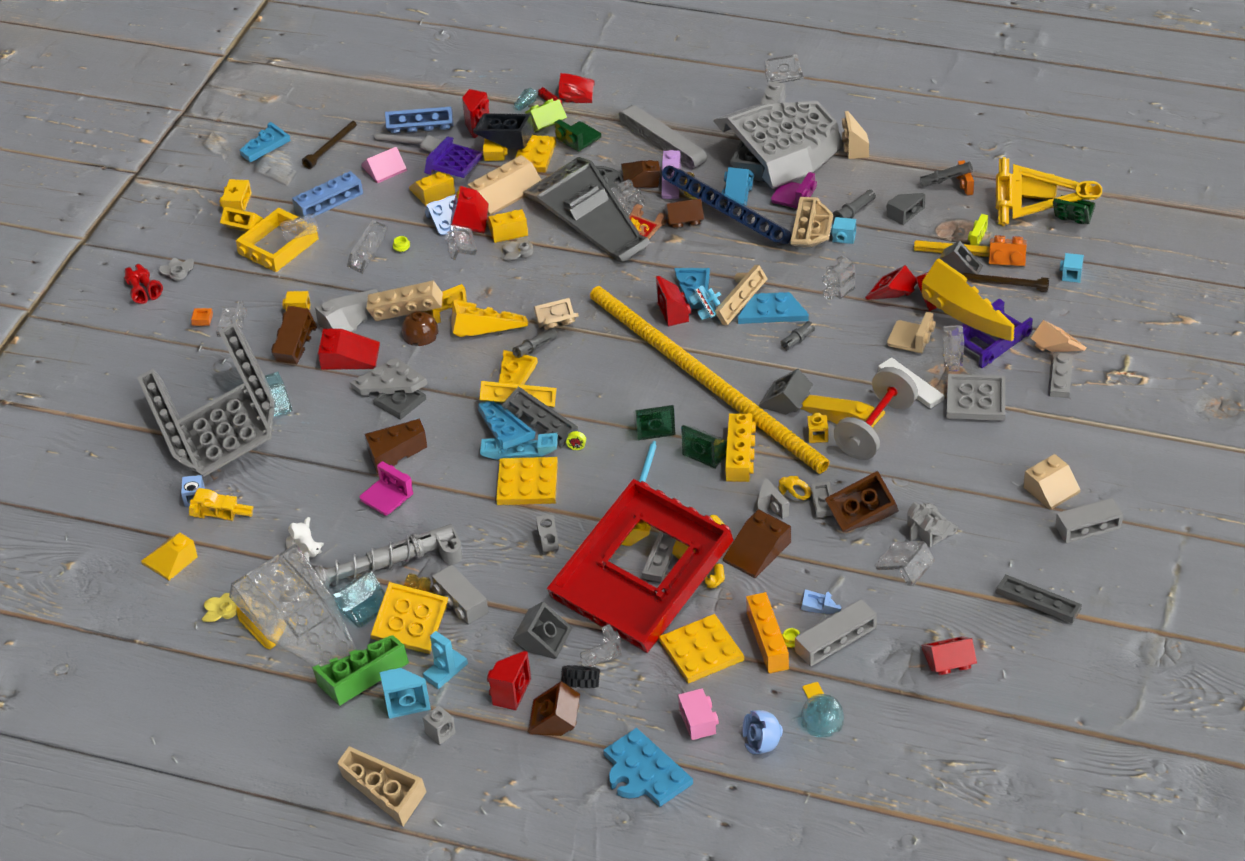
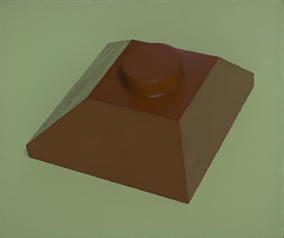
[621,160,660,188]

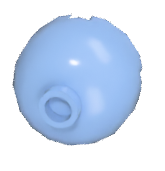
[742,710,783,754]

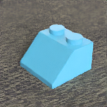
[380,668,431,719]

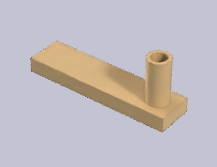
[715,265,767,325]

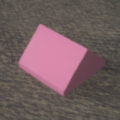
[361,147,407,183]

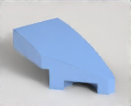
[800,589,841,614]

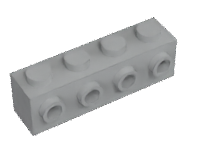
[795,599,877,667]

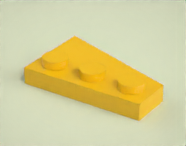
[499,350,538,385]

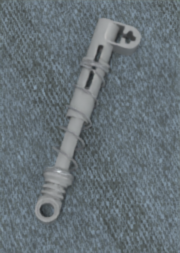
[281,524,462,602]

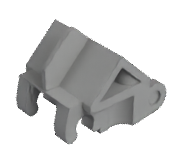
[907,502,958,547]

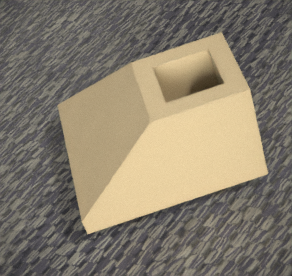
[842,111,869,159]

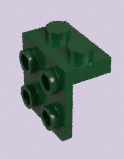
[554,119,602,152]
[1053,195,1096,224]

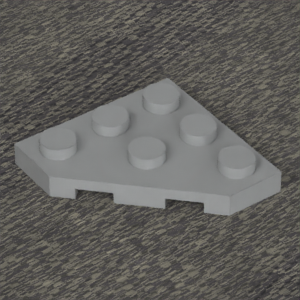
[350,358,427,395]

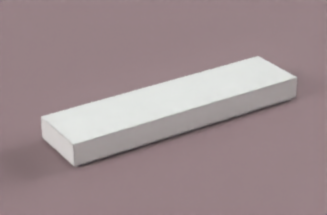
[878,358,944,409]

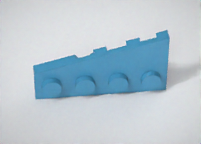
[478,401,535,449]

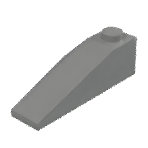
[315,289,379,333]

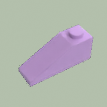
[662,150,681,199]

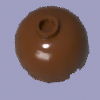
[402,311,439,346]

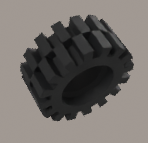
[561,665,600,688]

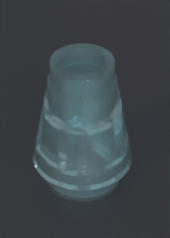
[514,88,538,111]

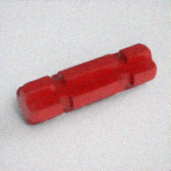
[538,87,563,105]

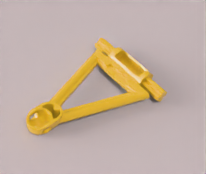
[996,157,1102,226]

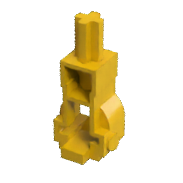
[189,488,254,521]

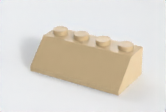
[467,155,541,216]

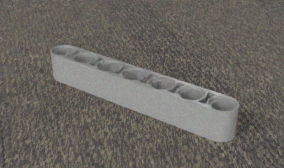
[618,105,707,169]

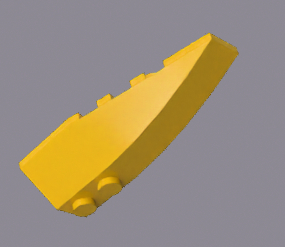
[922,258,1014,341]

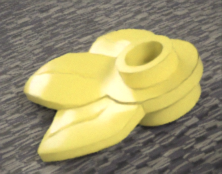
[201,593,237,622]

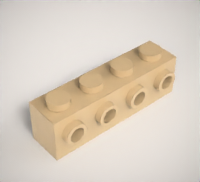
[366,280,443,321]

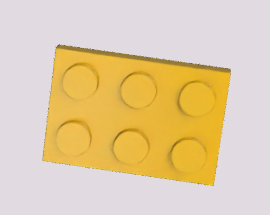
[515,135,556,173]

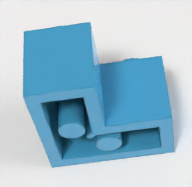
[722,167,754,206]

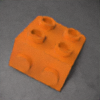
[989,235,1027,266]

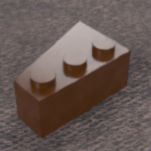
[271,306,317,365]
[365,418,427,475]

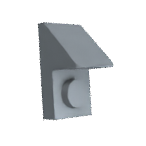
[758,479,789,519]

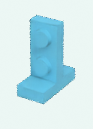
[423,631,468,689]

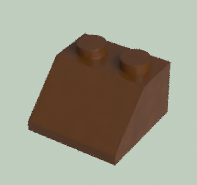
[663,198,704,228]
[528,681,580,736]

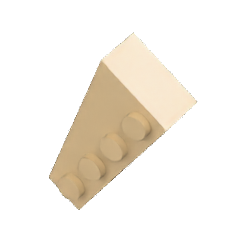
[337,746,426,827]

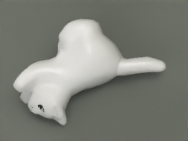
[286,517,324,564]

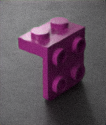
[771,172,817,209]

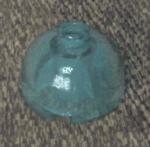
[801,694,844,738]

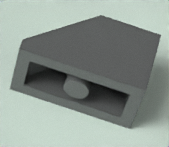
[886,193,925,225]
[939,240,983,274]

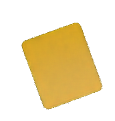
[802,682,825,700]

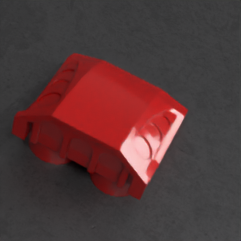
[559,73,595,103]

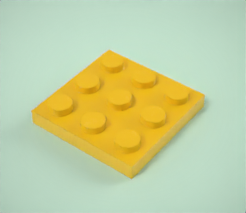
[496,457,558,505]
[370,582,448,654]
[659,614,744,684]

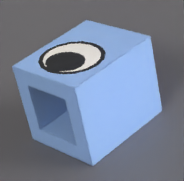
[181,475,205,507]

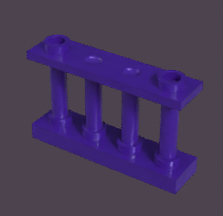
[948,299,1033,368]

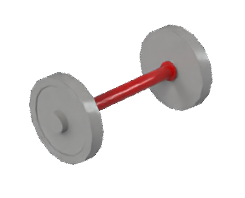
[834,367,918,460]

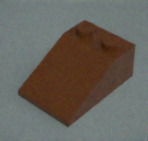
[825,471,899,533]
[723,509,791,578]

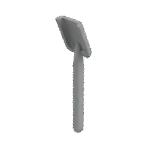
[374,133,442,152]

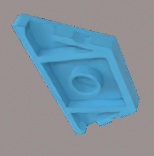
[738,292,809,324]

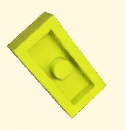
[968,214,988,245]

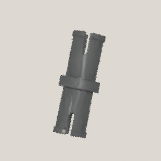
[781,321,815,350]

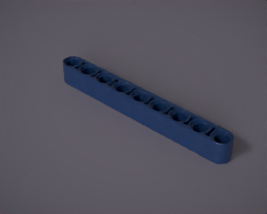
[662,165,792,245]

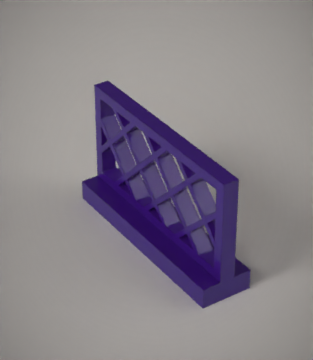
[424,136,484,178]

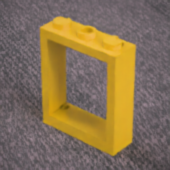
[235,207,319,272]

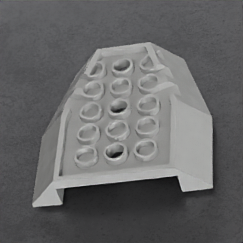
[713,101,843,189]

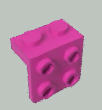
[360,461,413,515]

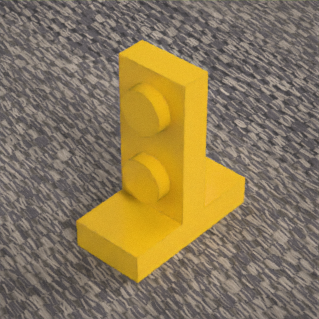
[424,284,467,324]

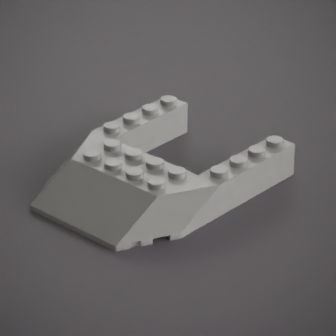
[137,322,275,477]

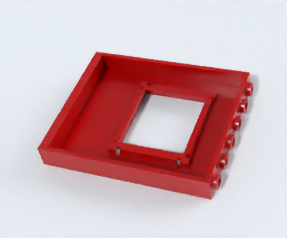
[547,479,734,653]

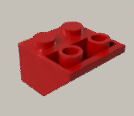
[462,89,489,138]

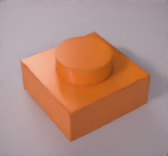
[191,308,213,326]

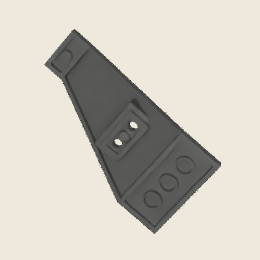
[523,157,651,262]

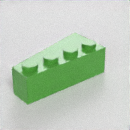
[312,635,409,706]

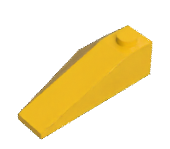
[451,300,528,337]
[800,395,885,428]

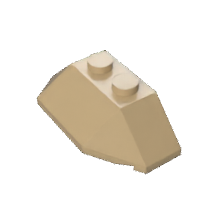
[791,197,833,247]

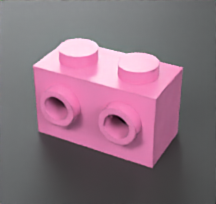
[678,688,719,740]

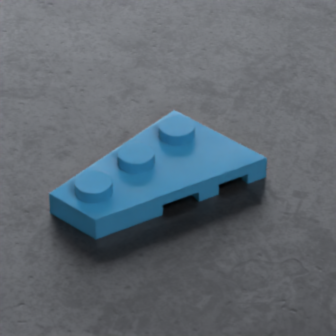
[240,122,291,162]
[674,268,710,309]

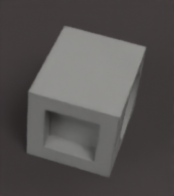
[423,706,456,745]

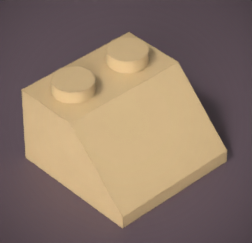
[1023,454,1080,510]

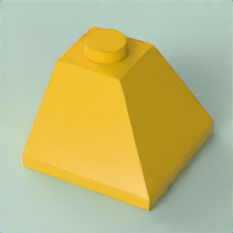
[141,532,198,580]

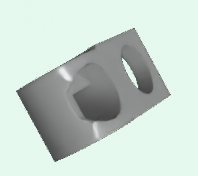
[536,514,559,552]

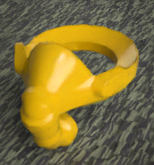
[778,476,812,500]

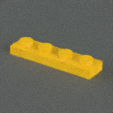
[479,381,556,408]

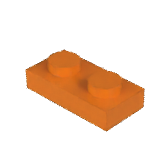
[956,160,974,196]

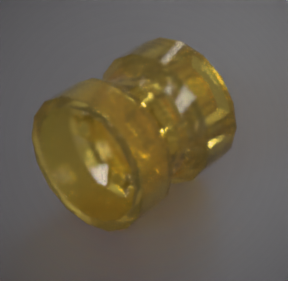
[404,573,431,592]

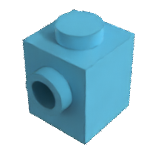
[830,217,856,244]
[1060,253,1084,283]

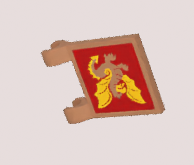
[628,204,667,239]

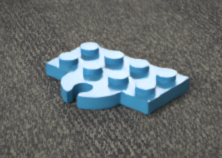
[603,728,693,807]

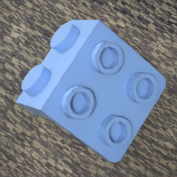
[425,195,463,236]

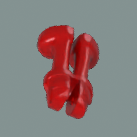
[124,264,163,304]

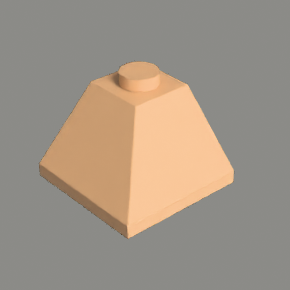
[1031,320,1087,352]

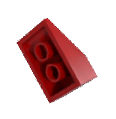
[318,328,380,370]

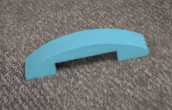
[480,433,558,460]

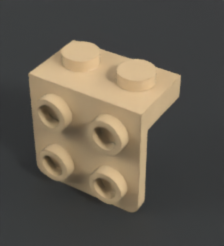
[534,298,579,330]
[887,312,936,353]

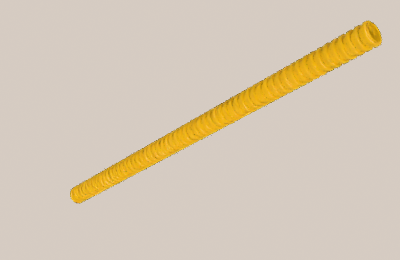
[590,286,830,474]

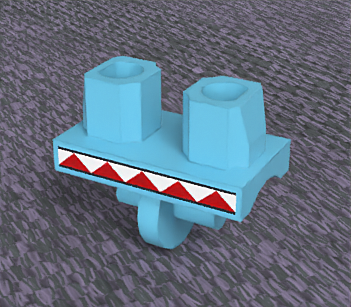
[689,285,721,320]

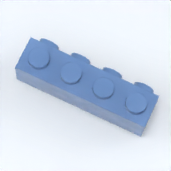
[385,107,454,133]
[292,171,363,221]

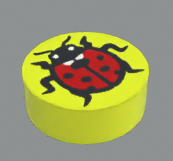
[566,431,586,450]

